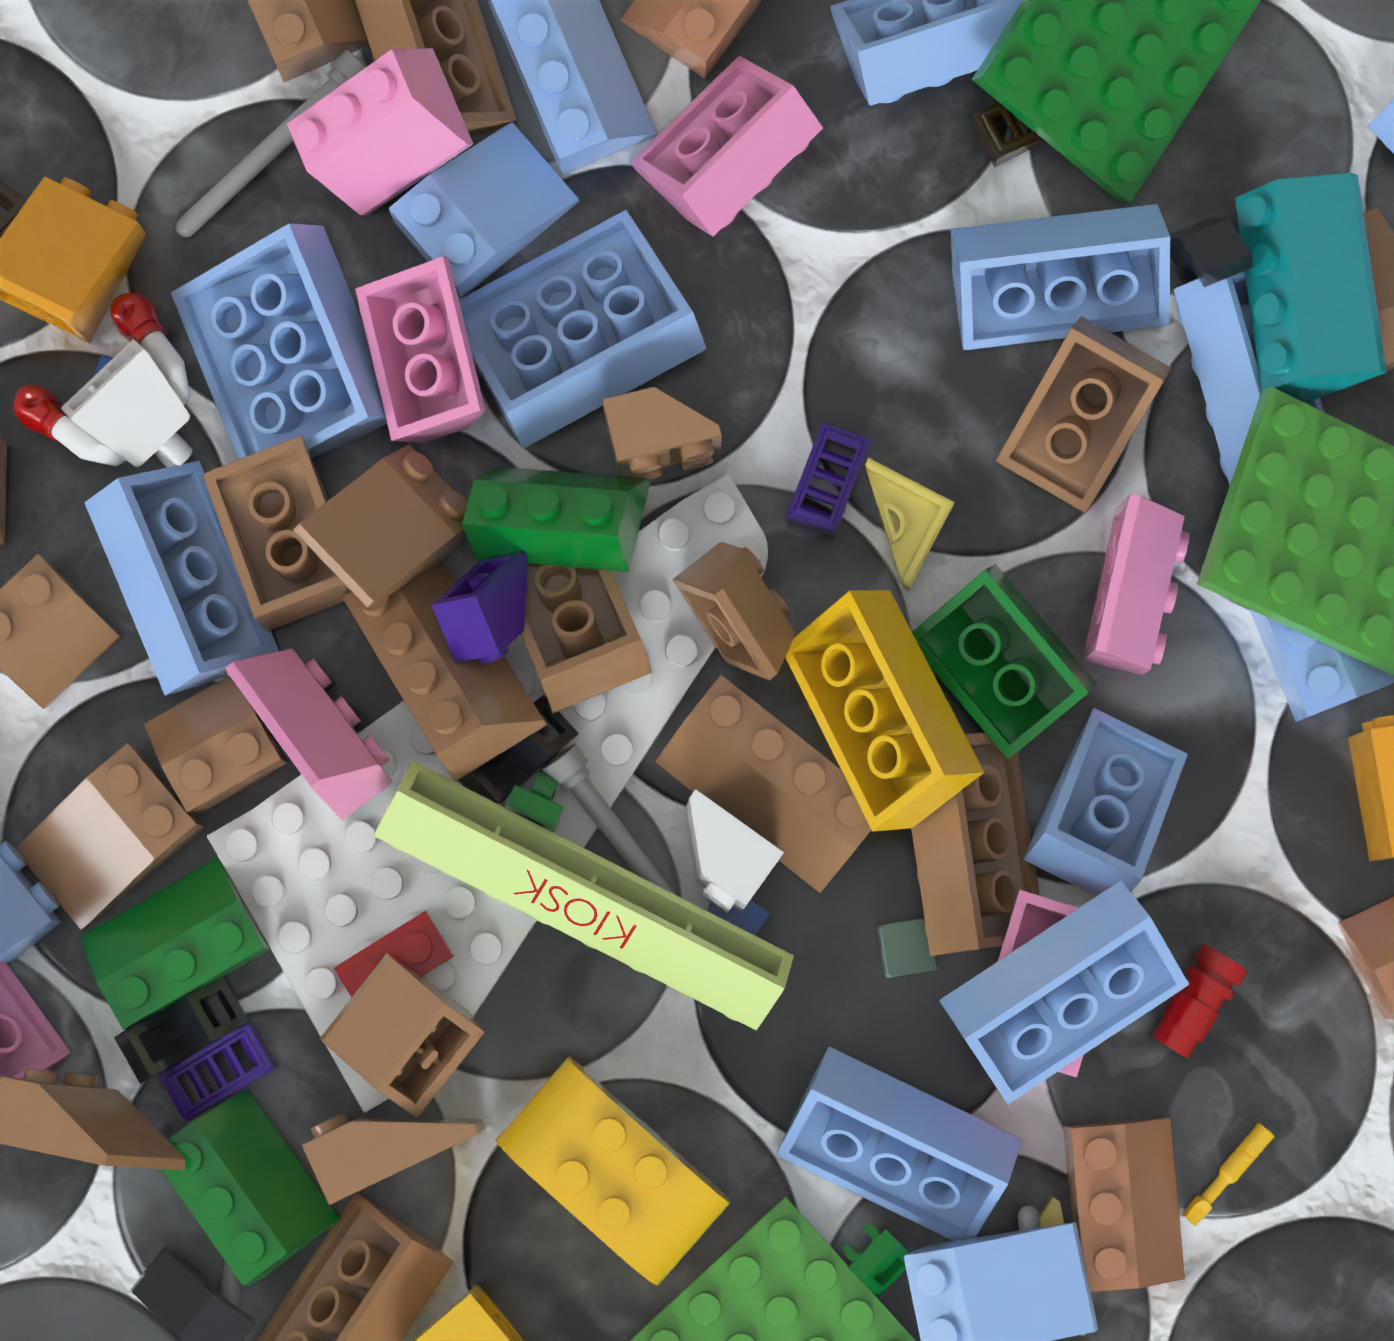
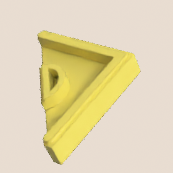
[864,458,955,589]

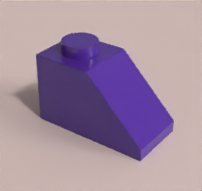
[432,551,528,664]

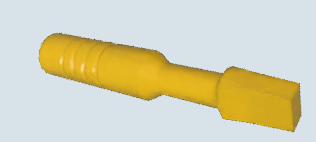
[1182,1123,1275,1226]

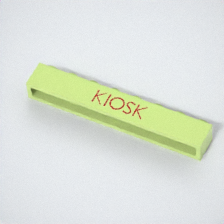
[373,760,794,1031]

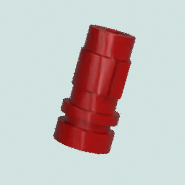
[1152,943,1249,1059]

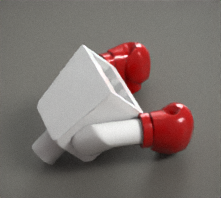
[13,292,193,467]

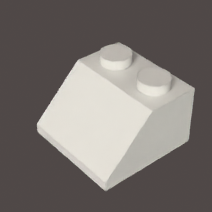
[686,789,784,913]

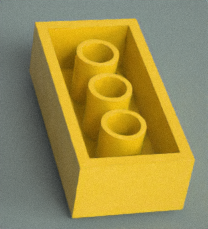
[785,590,984,832]

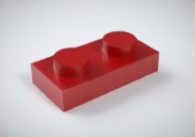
[334,911,455,998]

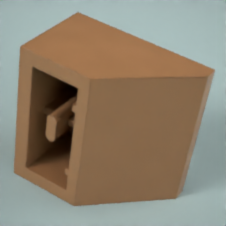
[602,387,722,480]
[320,953,485,1118]

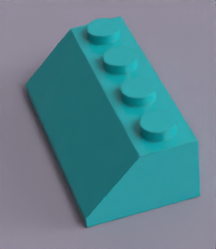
[1235,173,1387,403]

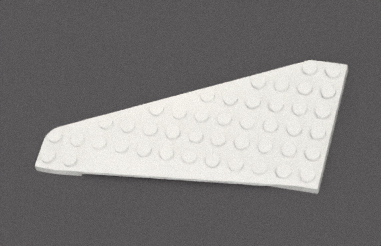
[207,473,768,1113]

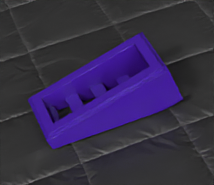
[785,421,871,538]
[159,1022,279,1122]

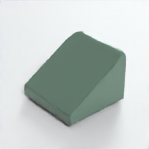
[876,918,937,978]

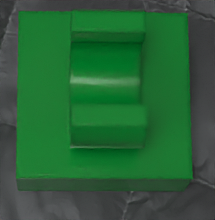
[505,772,564,833]
[843,1224,910,1297]

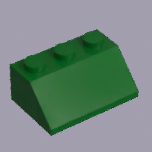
[462,467,650,572]
[912,564,1098,760]
[80,857,270,1030]
[161,1090,341,1286]

